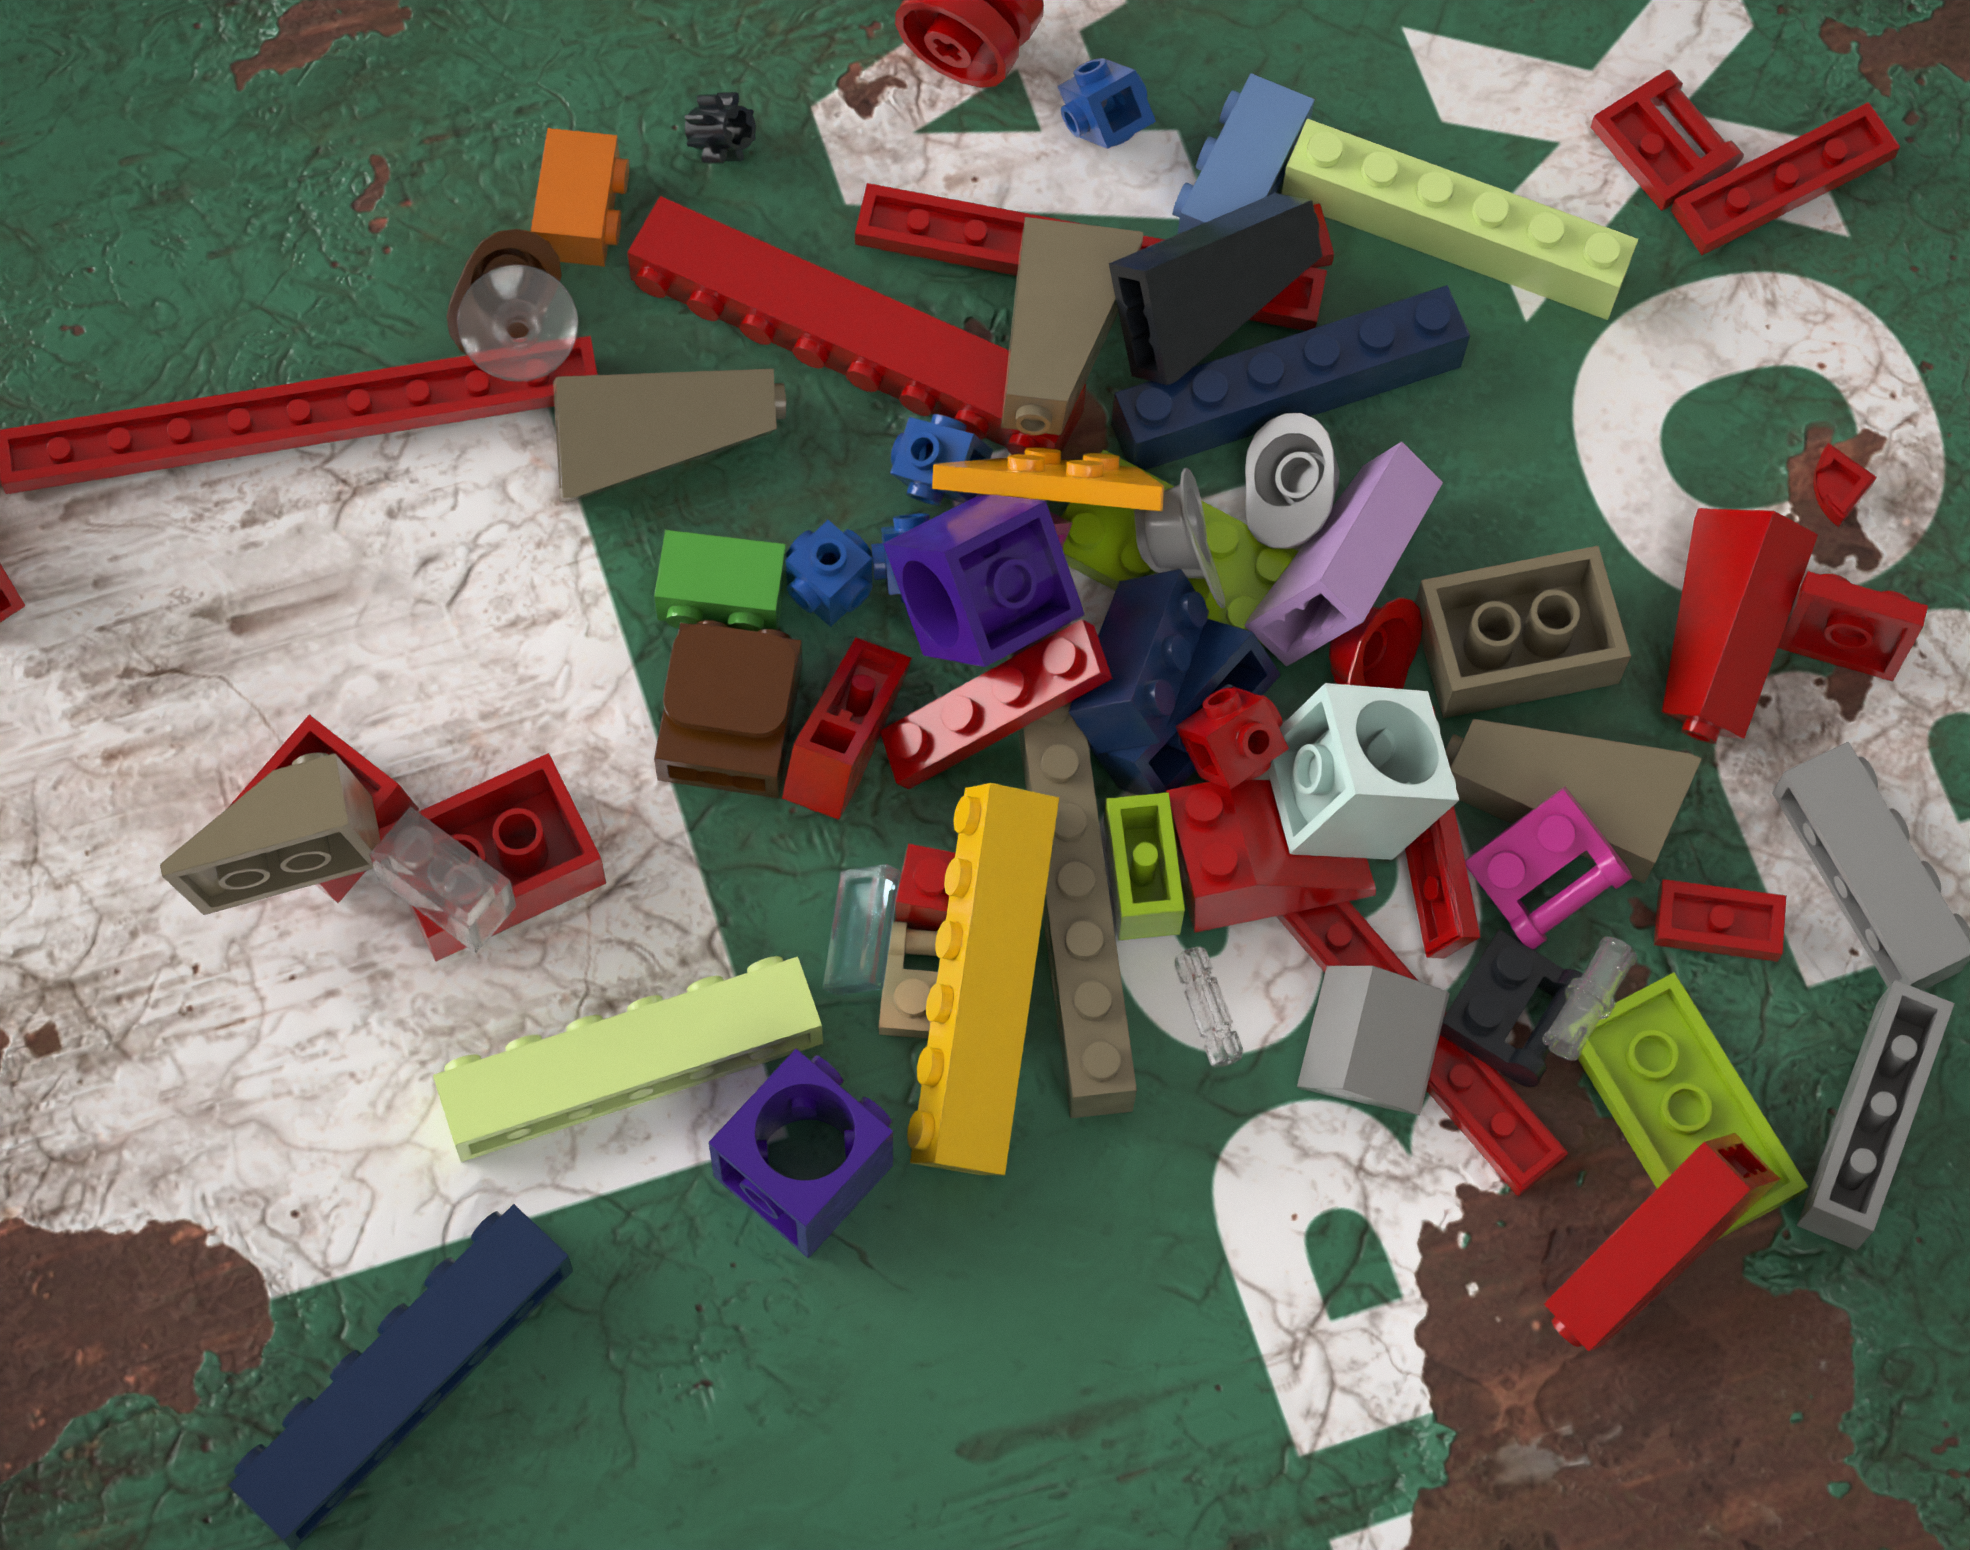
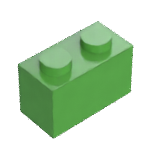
[654,530,787,632]

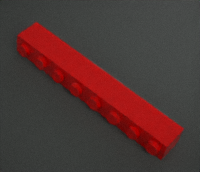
[627,196,1086,455]

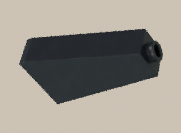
[1109,193,1322,385]

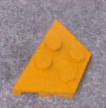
[932,448,1164,511]

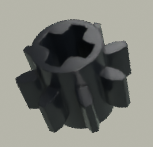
[685,92,756,164]

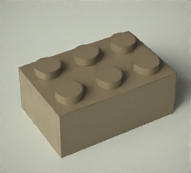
[1415,546,1631,719]

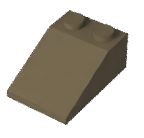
[160,753,385,915]

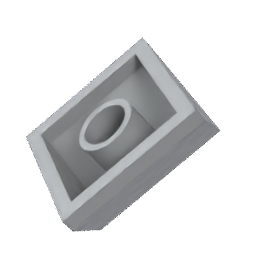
[1297,966,1450,1116]

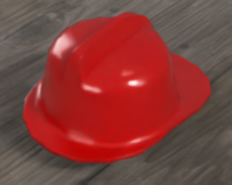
[1329,597,1423,689]

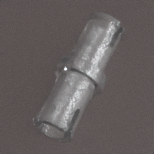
[1542,936,1638,1061]

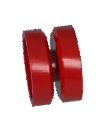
[895,0,1044,88]

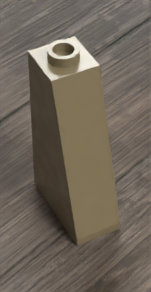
[1001,217,1143,435]
[553,369,786,502]
[1445,719,1702,884]

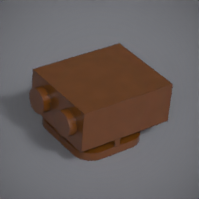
[654,620,803,798]

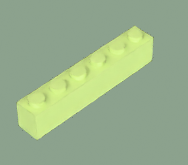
[1281,119,1638,320]
[433,956,823,1162]

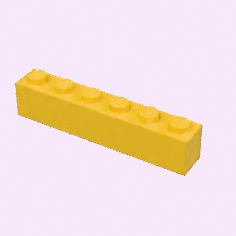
[907,783,1059,1175]

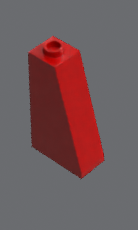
[1662,508,1818,744]
[1544,1133,1780,1351]

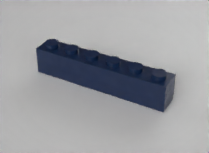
[1111,285,1470,471]
[228,1204,573,1550]

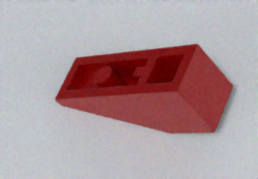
[782,637,912,820]

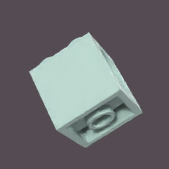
[1268,683,1459,860]

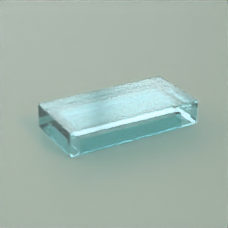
[823,864,901,996]

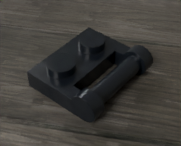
[1440,929,1594,1087]

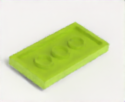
[1062,449,1299,648]
[1563,972,1808,1240]

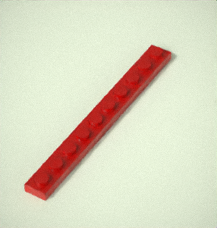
[0,336,597,494]

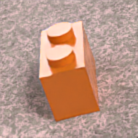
[531,128,629,267]

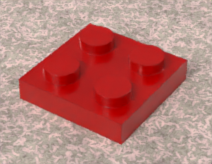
[1778,571,1928,682]

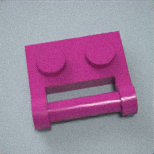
[1465,786,1633,950]

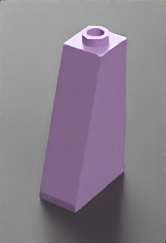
[1244,441,1443,667]

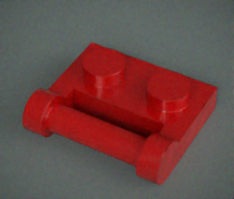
[1590,70,1744,211]

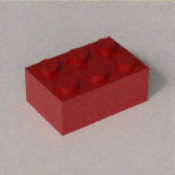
[378,753,606,962]

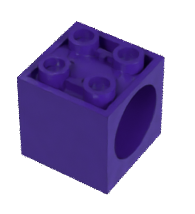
[883,494,1085,667]
[708,1049,893,1258]

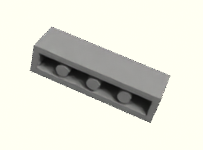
[1772,742,1970,990]
[1796,979,1955,1250]

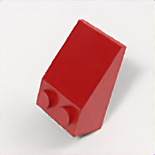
[1166,779,1376,933]

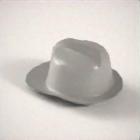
[1245,413,1340,549]
[1134,468,1225,608]

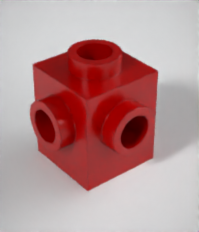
[1175,687,1289,789]

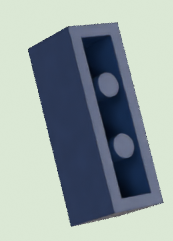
[1068,569,1209,754]
[1090,618,1281,795]

